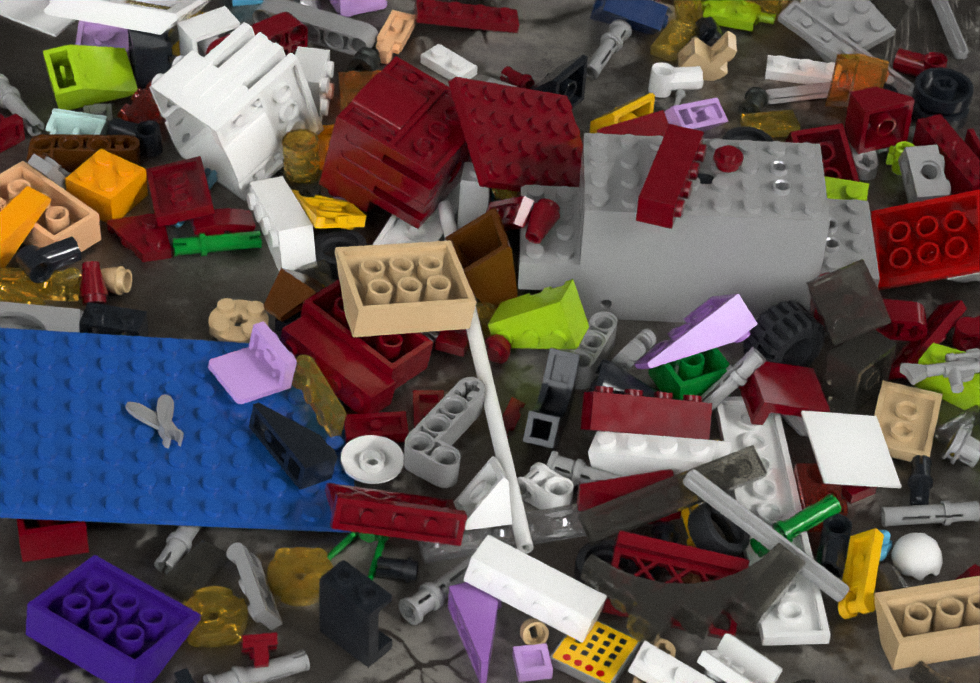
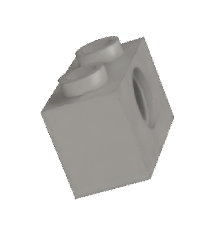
[898,145,951,204]

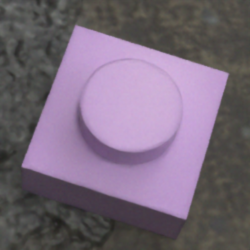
[512,643,553,682]

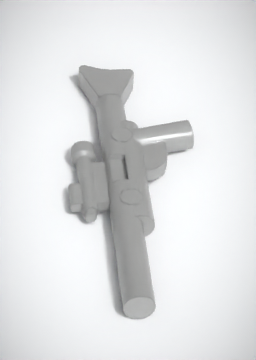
[900,348,980,393]

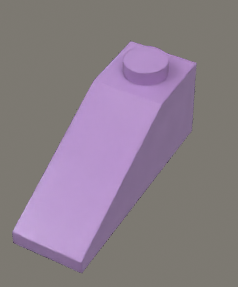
[664,98,728,131]

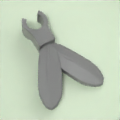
[126,394,184,449]

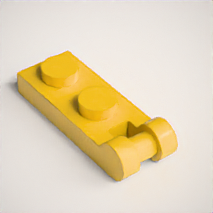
[838,528,884,619]

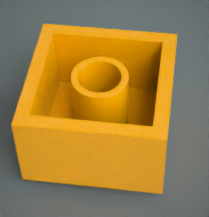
[65,149,148,223]

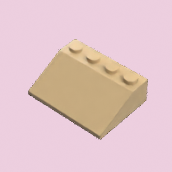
[335,240,477,337]

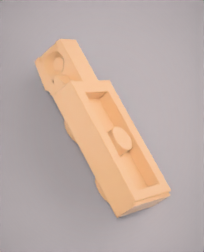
[376,10,417,65]

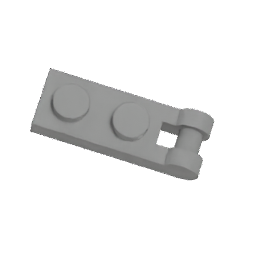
[226,542,283,631]

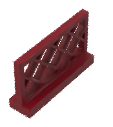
[325,483,467,546]
[602,530,750,639]

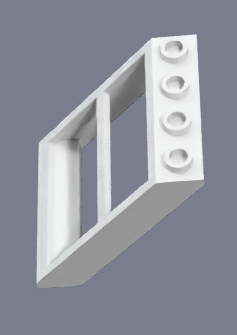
[43,0,211,35]

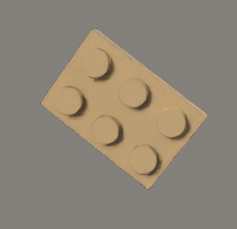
[874,380,943,464]

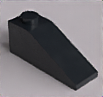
[249,403,337,490]

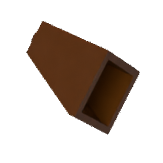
[445,207,518,315]

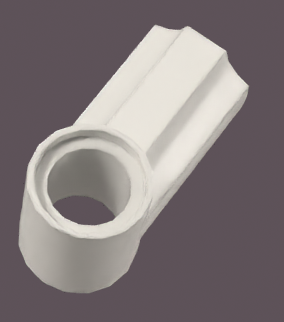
[648,62,703,98]

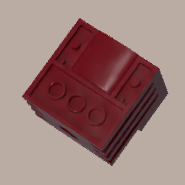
[319,56,472,229]

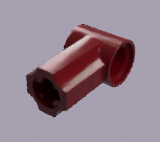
[893,48,948,77]

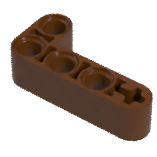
[27,134,141,172]

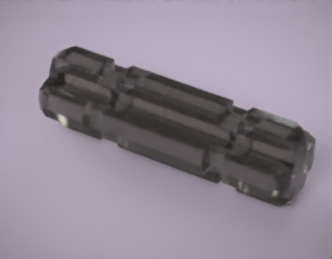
[934,405,980,444]

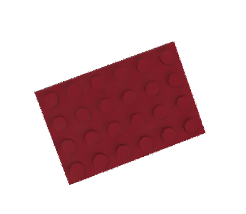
[448,77,583,192]

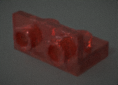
[117,81,164,124]

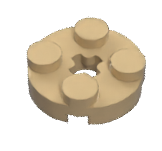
[208,298,269,343]

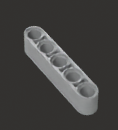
[252,0,379,56]

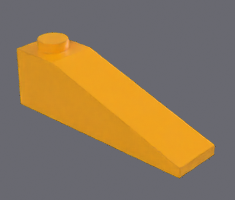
[0,186,51,275]

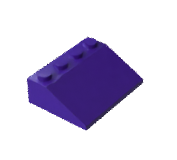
[25,555,201,683]

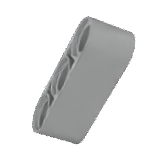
[571,311,618,390]

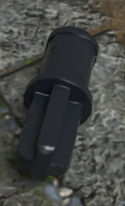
[908,455,933,505]

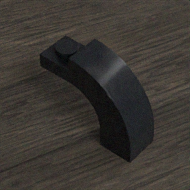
[523,348,582,448]

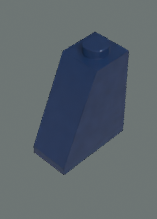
[590,0,668,35]

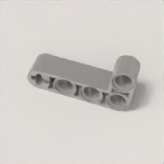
[403,377,485,488]

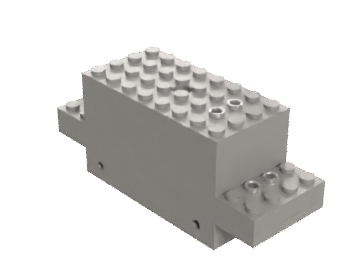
[518,133,880,323]

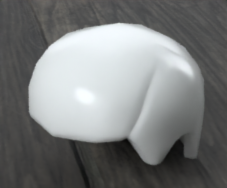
[891,533,943,581]

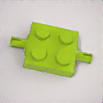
[689,0,776,32]

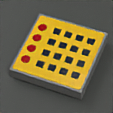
[550,620,641,683]

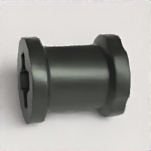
[738,87,769,122]

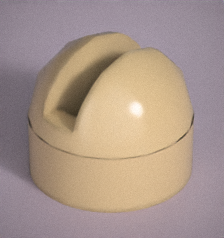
[520,618,549,645]

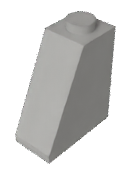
[457,162,492,229]

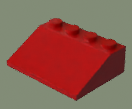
[871,189,980,291]

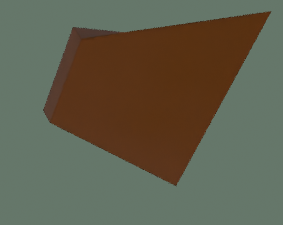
[263,267,326,322]

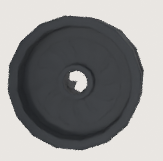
[911,67,974,131]

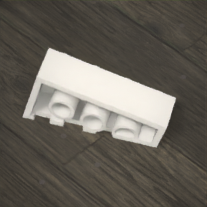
[246,176,317,277]

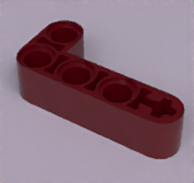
[206,11,308,56]
[810,272,928,341]

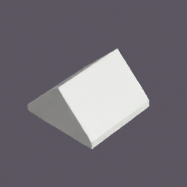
[453,456,512,530]

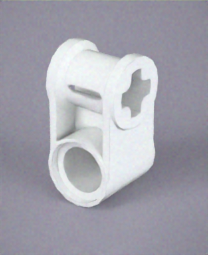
[517,462,573,519]

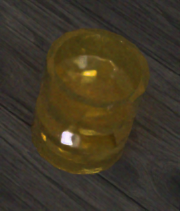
[282,129,320,183]

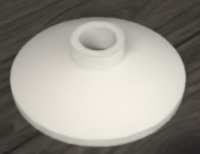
[341,435,404,484]

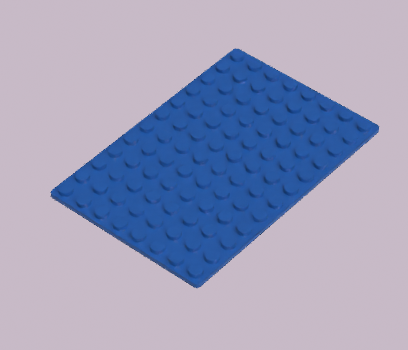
[0,328,354,533]

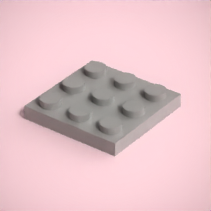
[800,0,895,63]

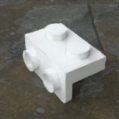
[697,634,782,683]

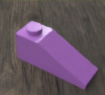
[448,582,501,683]

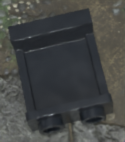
[319,560,392,668]

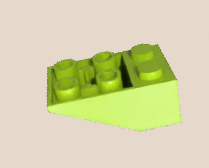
[43,44,139,110]

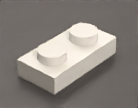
[421,44,477,80]

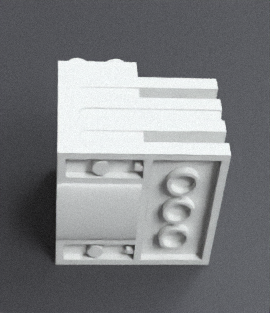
[149,22,324,201]

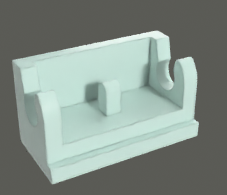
[46,108,108,135]

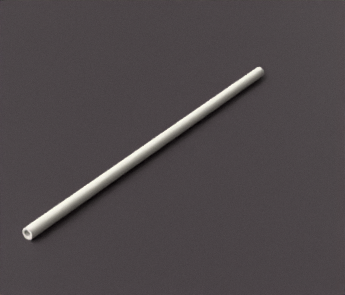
[438,201,534,554]

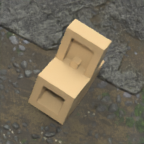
[678,31,737,81]

